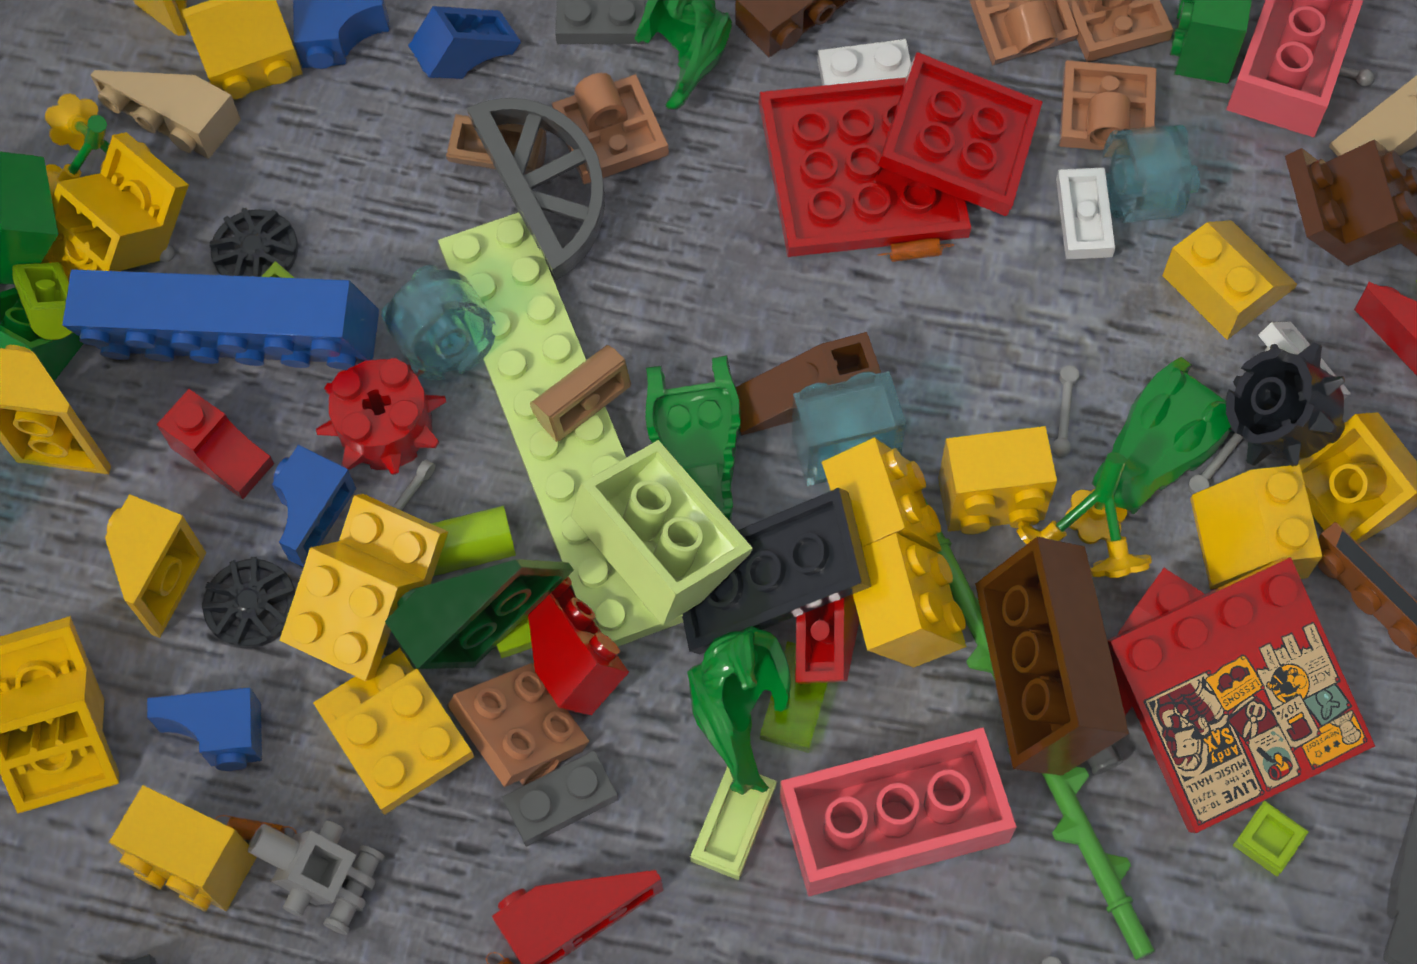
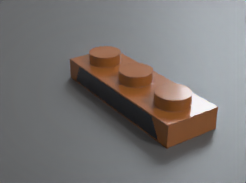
[1317,522,1417,658]

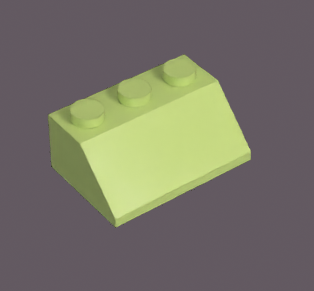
[571,440,753,626]

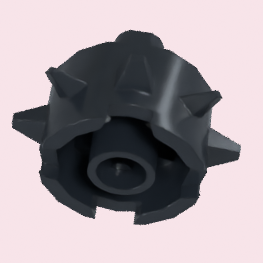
[1226,342,1345,467]

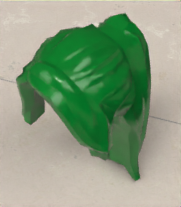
[634,0,732,110]
[687,626,791,795]

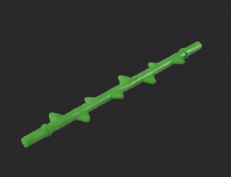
[924,498,1155,960]

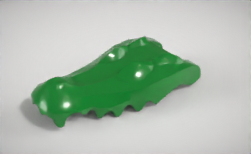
[645,355,741,521]
[1092,357,1231,514]

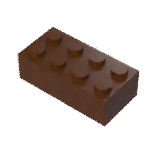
[975,536,1129,776]

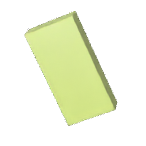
[690,766,777,880]

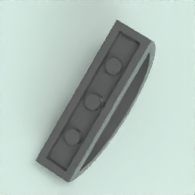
[467,98,605,281]

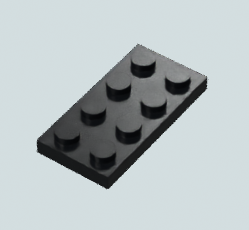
[682,488,871,654]

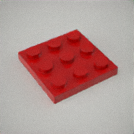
[877,52,1043,216]

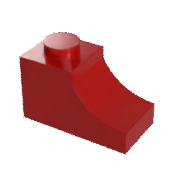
[157,389,274,499]

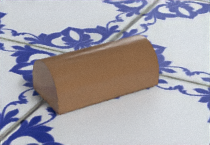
[446,114,547,174]
[530,345,631,442]

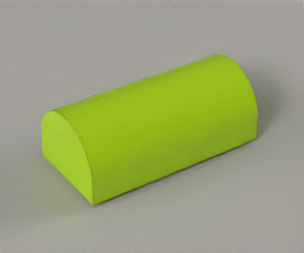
[13,262,72,340]
[431,505,516,576]

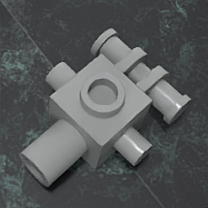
[248,821,385,935]

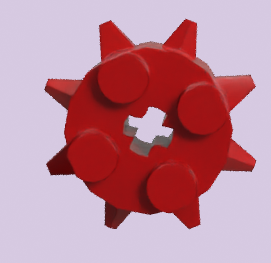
[316,358,447,475]

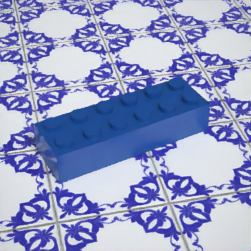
[62,269,379,370]

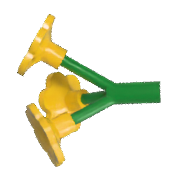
[45,93,150,198]
[1016,452,1152,578]

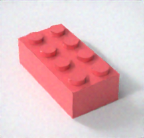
[1226,0,1363,138]
[780,727,1016,897]

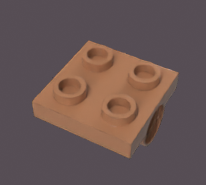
[969,0,1079,65]
[1067,0,1174,62]
[1059,60,1156,154]
[552,73,669,184]
[447,663,590,787]

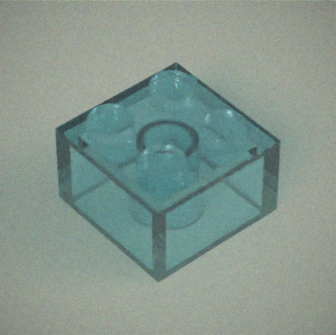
[792,371,906,486]

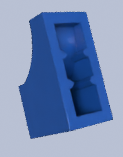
[293,0,389,69]
[408,6,521,79]
[272,445,356,568]
[147,687,262,771]

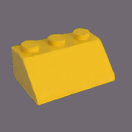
[0,345,111,475]

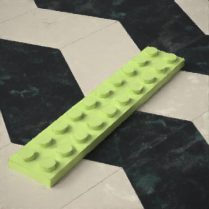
[438,212,683,646]

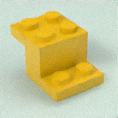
[41,132,189,281]
[279,494,448,681]
[0,616,119,814]
[313,648,474,815]

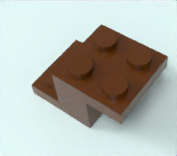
[1285,139,1417,266]

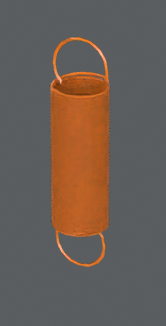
[877,238,954,262]
[214,815,297,841]

